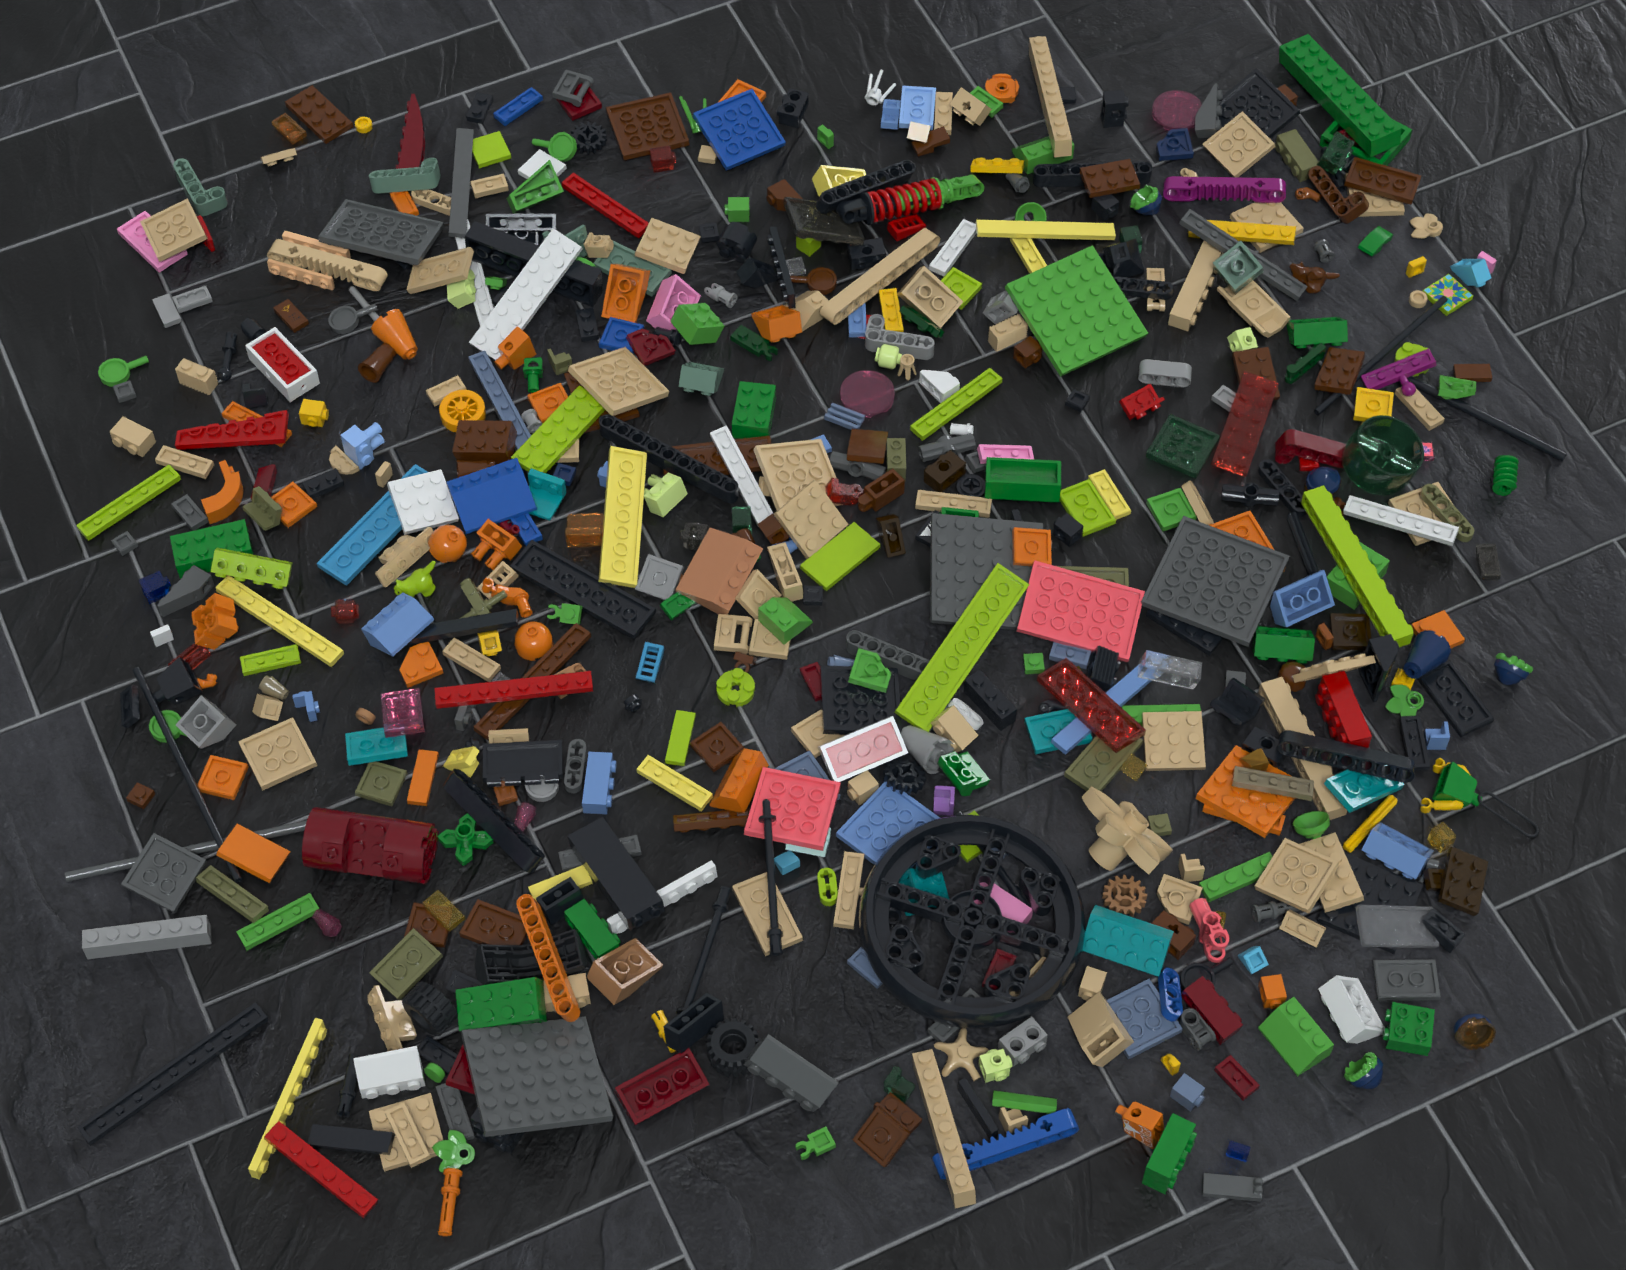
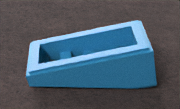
[636,642,665,683]

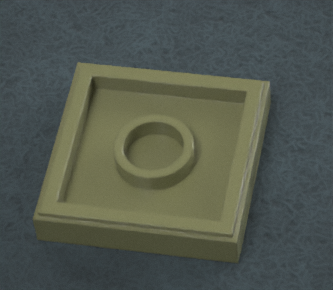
[355,761,408,806]

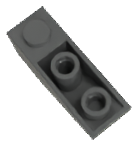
[1195,83,1223,139]
[157,565,215,617]

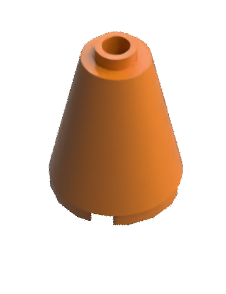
[371,309,418,359]

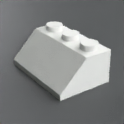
[1318,975,1385,1044]
[353,1046,425,1099]

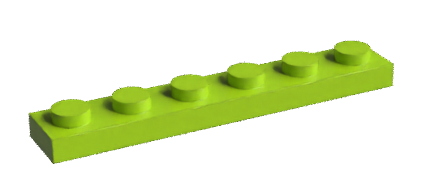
[910,368,1002,441]
[76,465,181,541]

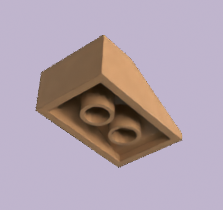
[586,938,663,1005]

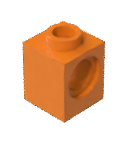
[1258,974,1287,1009]

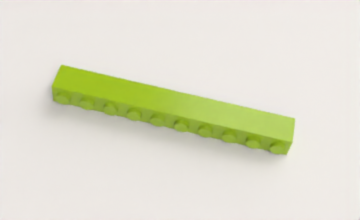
[1301,485,1414,647]

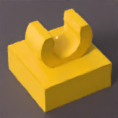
[1391,668,1415,690]

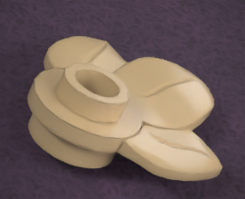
[1409,214,1443,239]

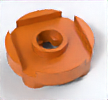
[985,74,1019,103]

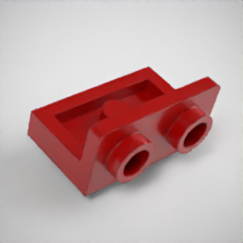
[1119,383,1165,420]

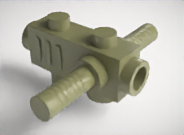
[459,578,508,619]

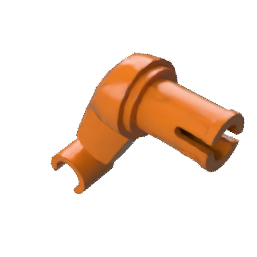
[482,578,533,618]

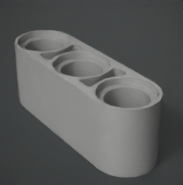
[1138,359,1192,387]

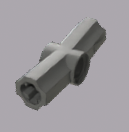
[830,451,886,480]

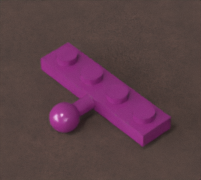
[1361,348,1437,397]

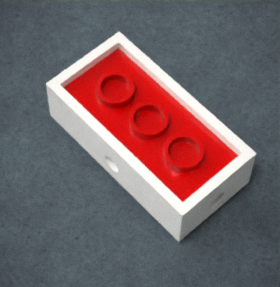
[245,327,320,402]
[818,716,908,782]

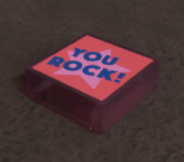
[1413,442,1435,461]

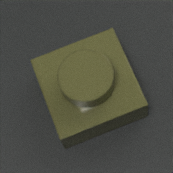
[1147,813,1172,836]

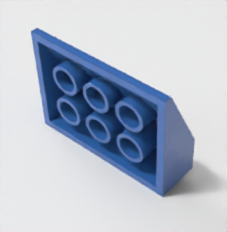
[446,458,537,534]

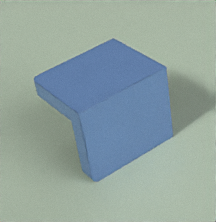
[1424,721,1450,750]

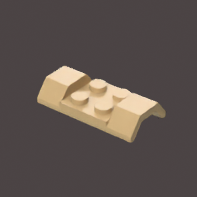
[1217,281,1290,338]

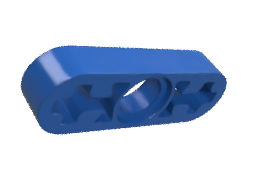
[1158,968,1183,1022]

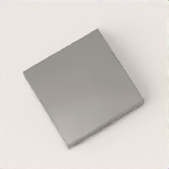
[635,554,684,600]

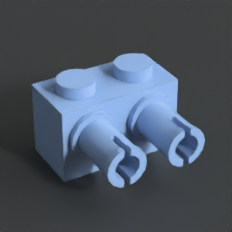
[340,422,385,469]

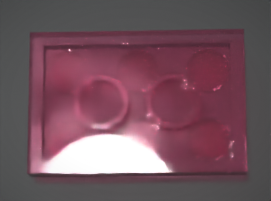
[381,688,425,738]

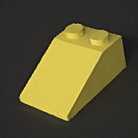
[812,165,867,197]

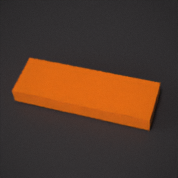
[407,749,439,806]

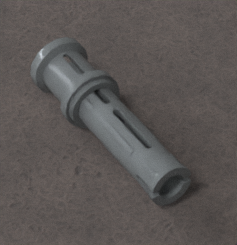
[1251,901,1315,923]

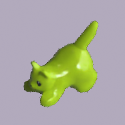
[394,561,436,597]

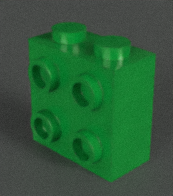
[1383,1002,1435,1056]

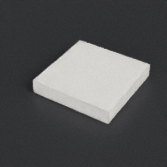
[518,149,567,179]

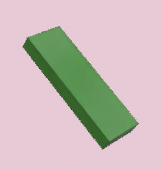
[992,1091,1057,1114]

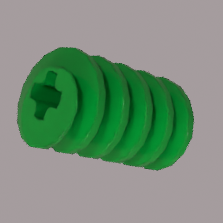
[1492,455,1519,496]

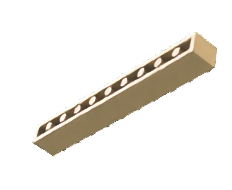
[1029,36,1072,157]

